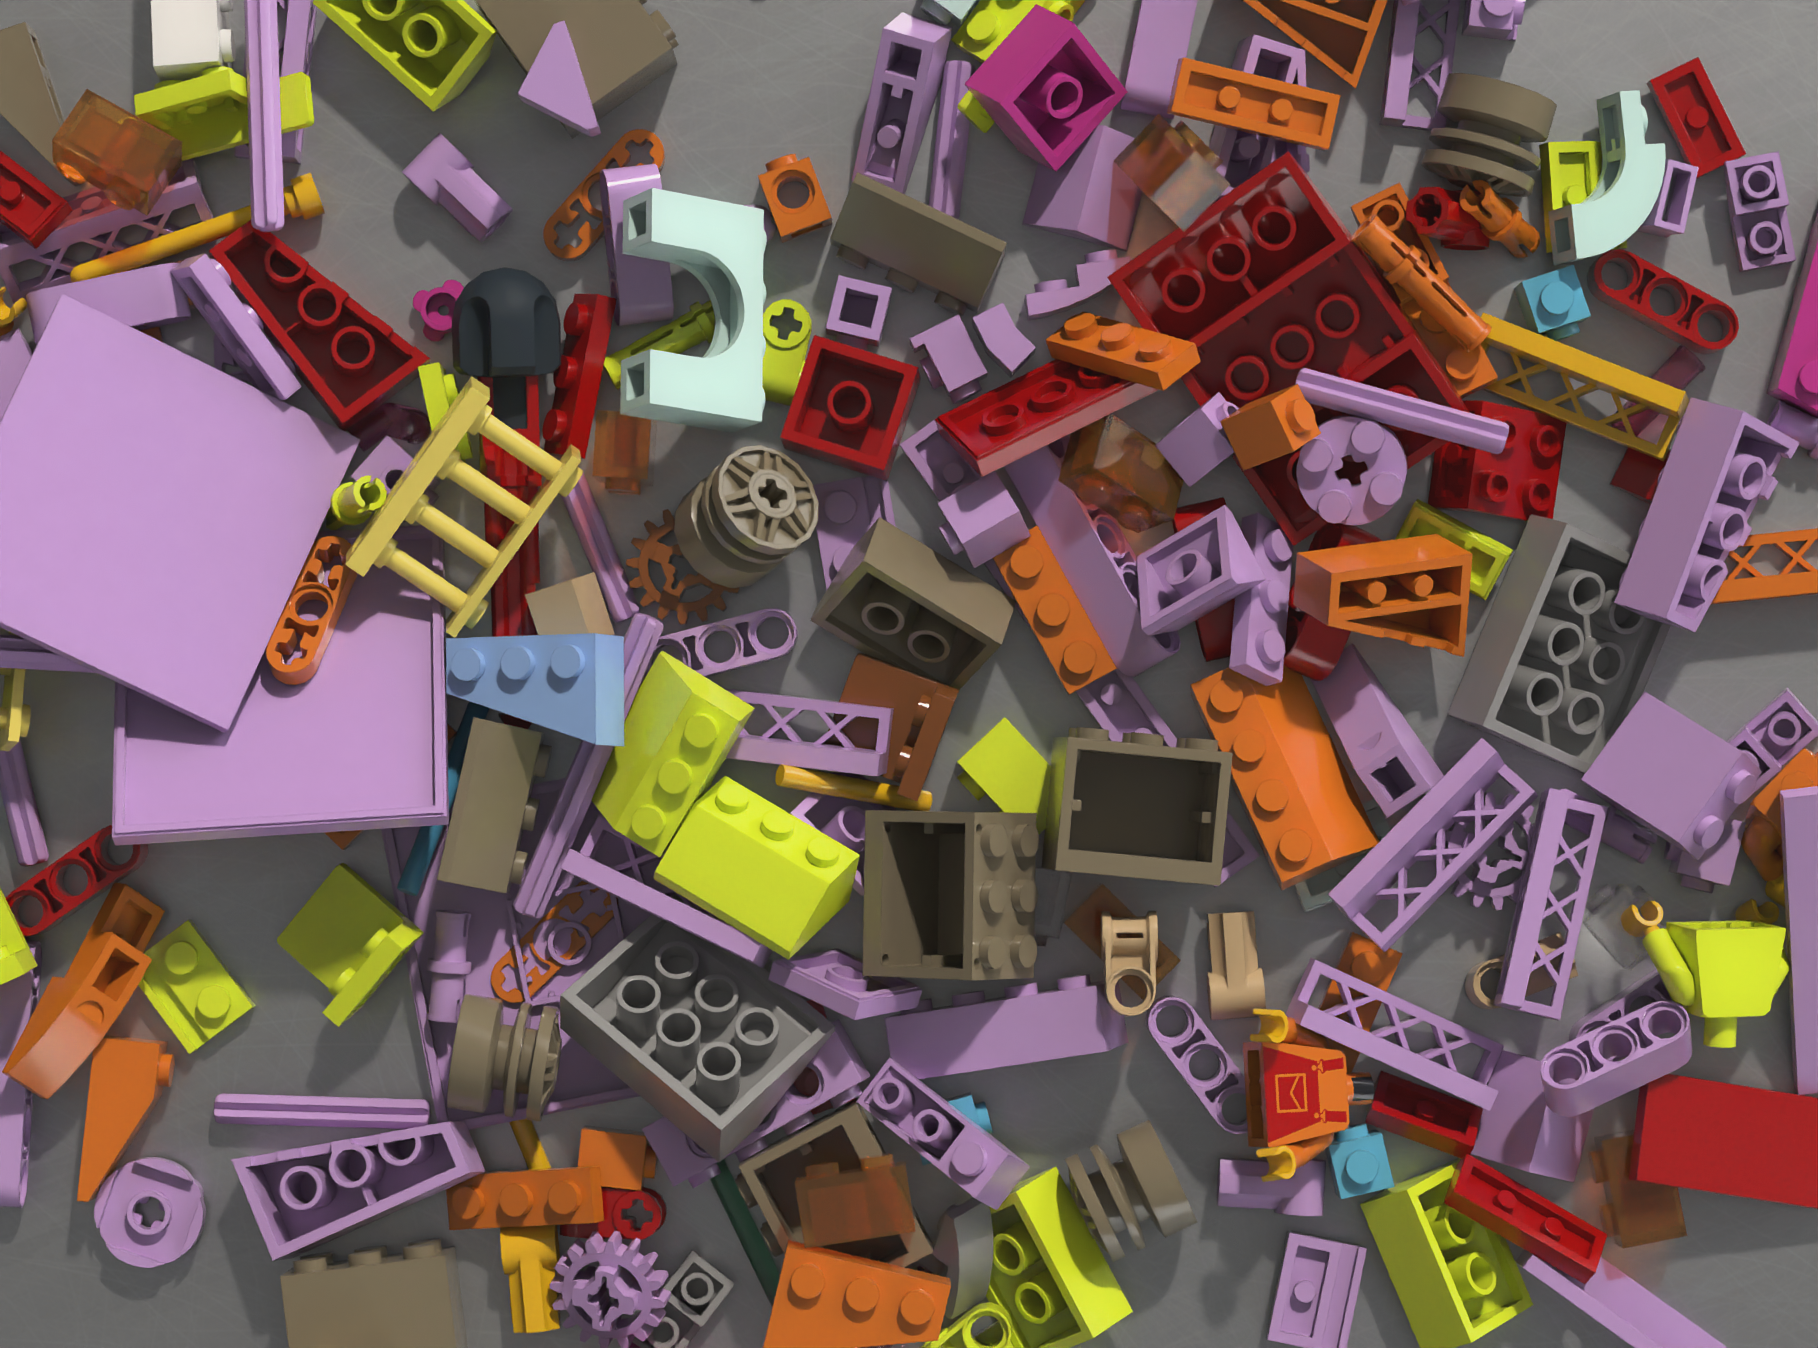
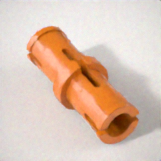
[1459,180,1540,258]

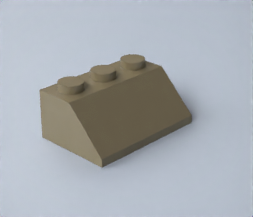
[830,172,1007,316]
[810,517,1016,689]
[437,717,552,894]

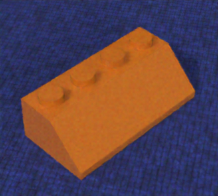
[1190,666,1379,891]

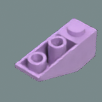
[1311,644,1444,818]
[856,1058,1030,1210]

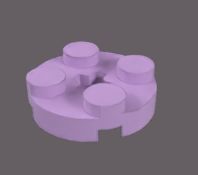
[1296,414,1407,525]
[94,1157,206,1268]

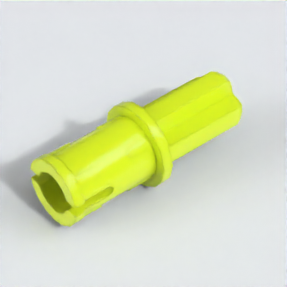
[325,475,387,530]

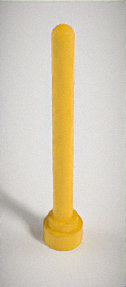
[70,173,325,283]

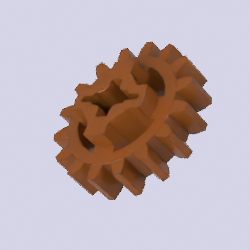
[626,509,740,625]

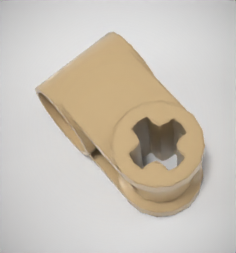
[1101,911,1158,1016]

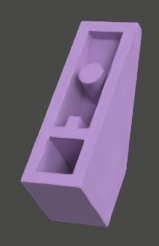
[852,13,953,194]

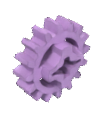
[1445,792,1535,910]
[550,1231,671,1348]

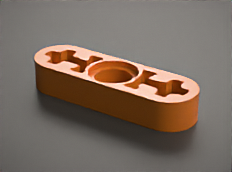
[543,129,665,261]
[266,536,358,685]
[491,881,618,1003]

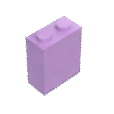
[1581,691,1762,860]

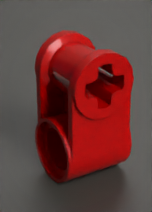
[559,1186,667,1240]

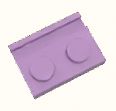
[813,476,896,590]
[1266,1231,1367,1348]

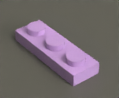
[170,254,302,400]
[1229,513,1293,686]

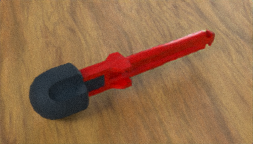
[452,267,561,729]

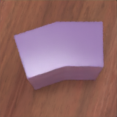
[1637,159,1699,238]
[972,303,1036,378]

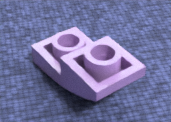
[1724,151,1796,273]
[1025,250,1131,321]
[1726,687,1818,795]

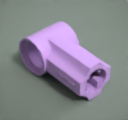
[402,133,513,243]
[1217,1158,1326,1216]

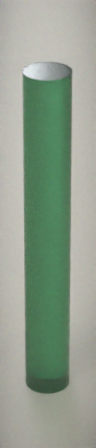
[710,1159,780,1307]

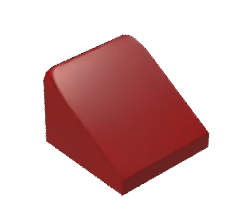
[1610,436,1671,505]

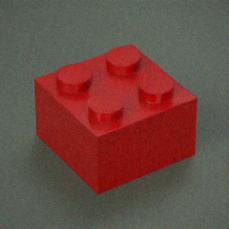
[780,335,921,481]

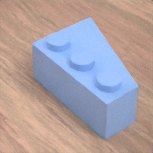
[446,633,625,747]

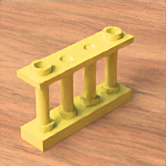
[345,376,583,638]

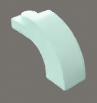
[1548,90,1666,266]

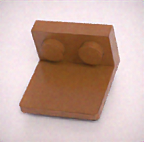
[824,653,960,801]

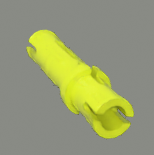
[603,300,715,390]

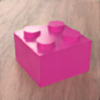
[964,4,1128,172]

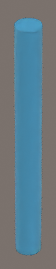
[397,701,490,896]

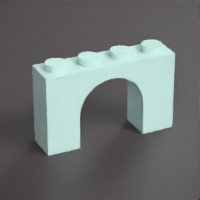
[620,188,767,433]

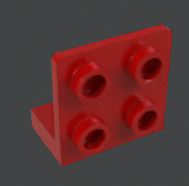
[1428,400,1567,522]

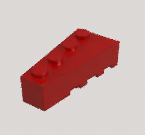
[209,220,430,431]

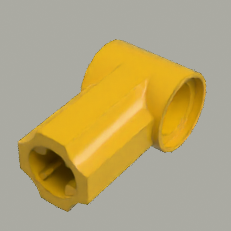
[500,1225,561,1333]

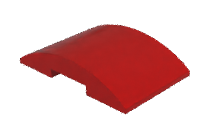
[1107,151,1470,546]

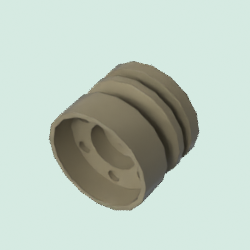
[1421,73,1557,197]
[674,445,819,588]
[447,994,562,1121]
[1065,1120,1197,1262]

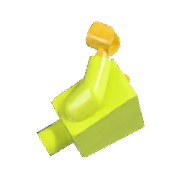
[1621,898,1790,1048]

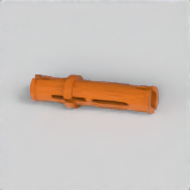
[1351,214,1492,353]

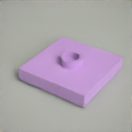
[768,949,922,1020]

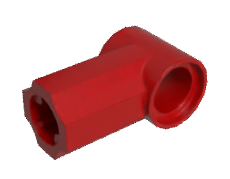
[1406,187,1490,251]

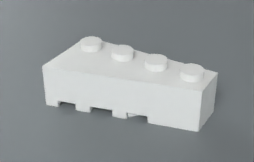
[151,0,236,82]

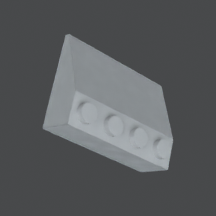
[1447,514,1671,774]
[560,894,835,1162]

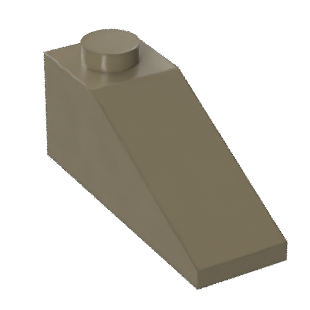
[0,22,86,186]

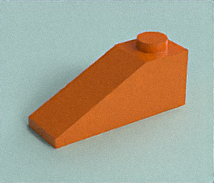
[77,1035,175,1202]

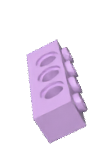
[642,1019,871,1188]

